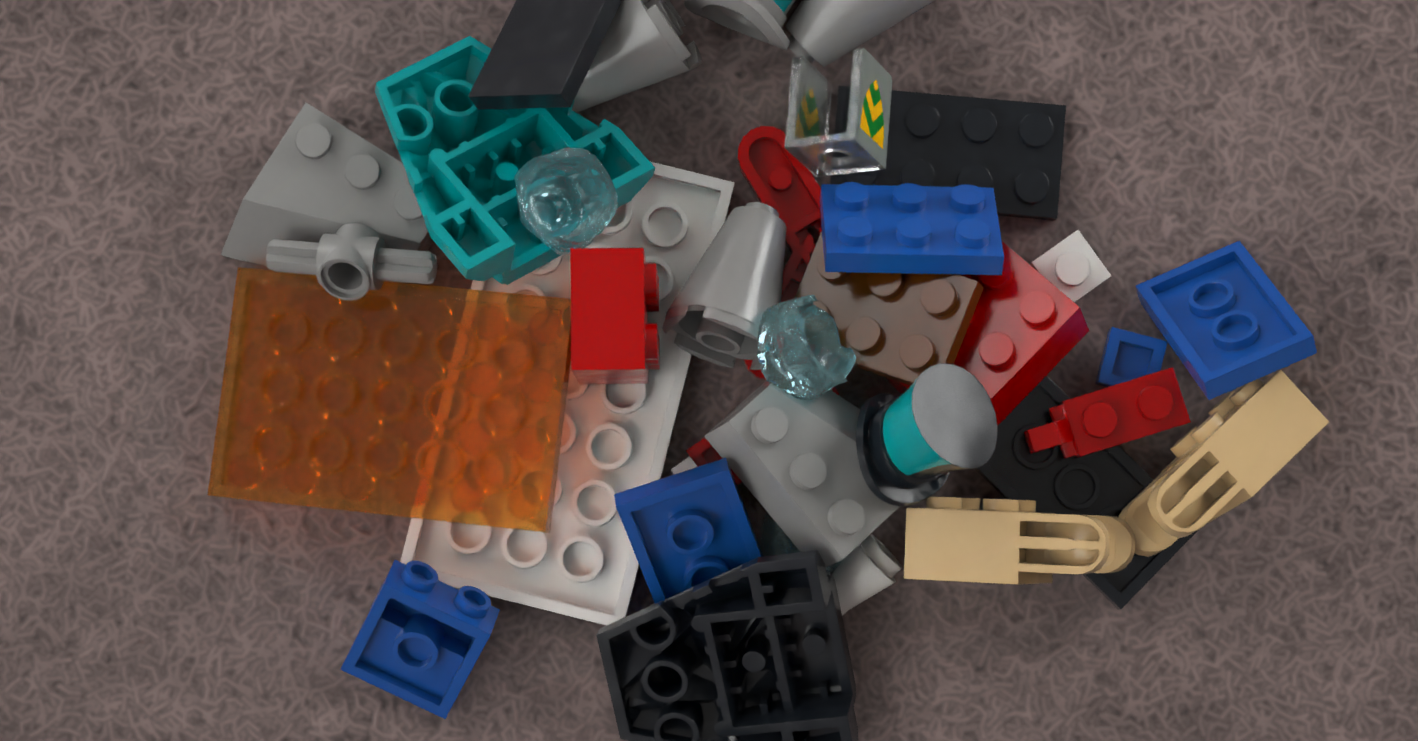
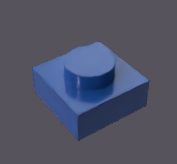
[1095,327,1168,387]

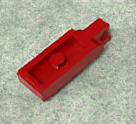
[1024,367,1191,459]

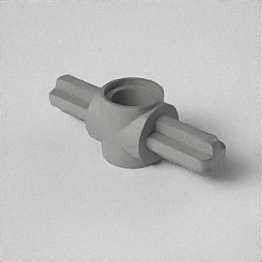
[266,223,438,300]

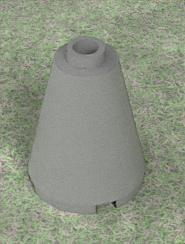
[572,0,702,113]
[785,0,936,67]
[662,202,787,370]

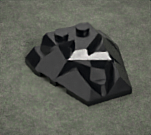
[596,550,858,741]

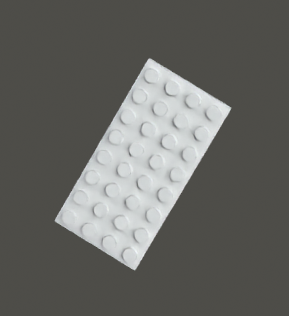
[400,161,735,626]

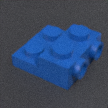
[340,560,500,719]

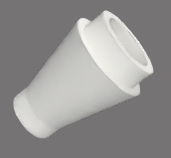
[832,534,902,616]

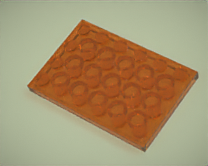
[207,267,571,534]

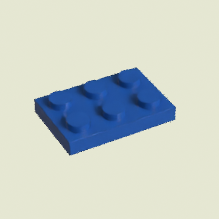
[820,182,1004,275]
[1135,240,1317,400]
[614,458,763,604]

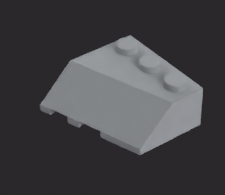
[221,102,433,299]
[704,363,900,567]

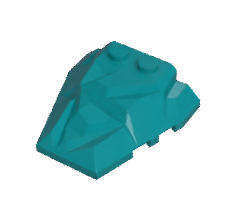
[375,36,655,285]

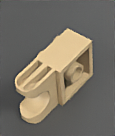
[1118,370,1329,557]
[904,497,1136,584]

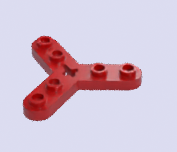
[737,126,822,381]

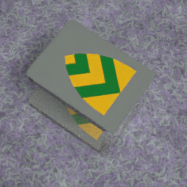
[784,48,892,177]

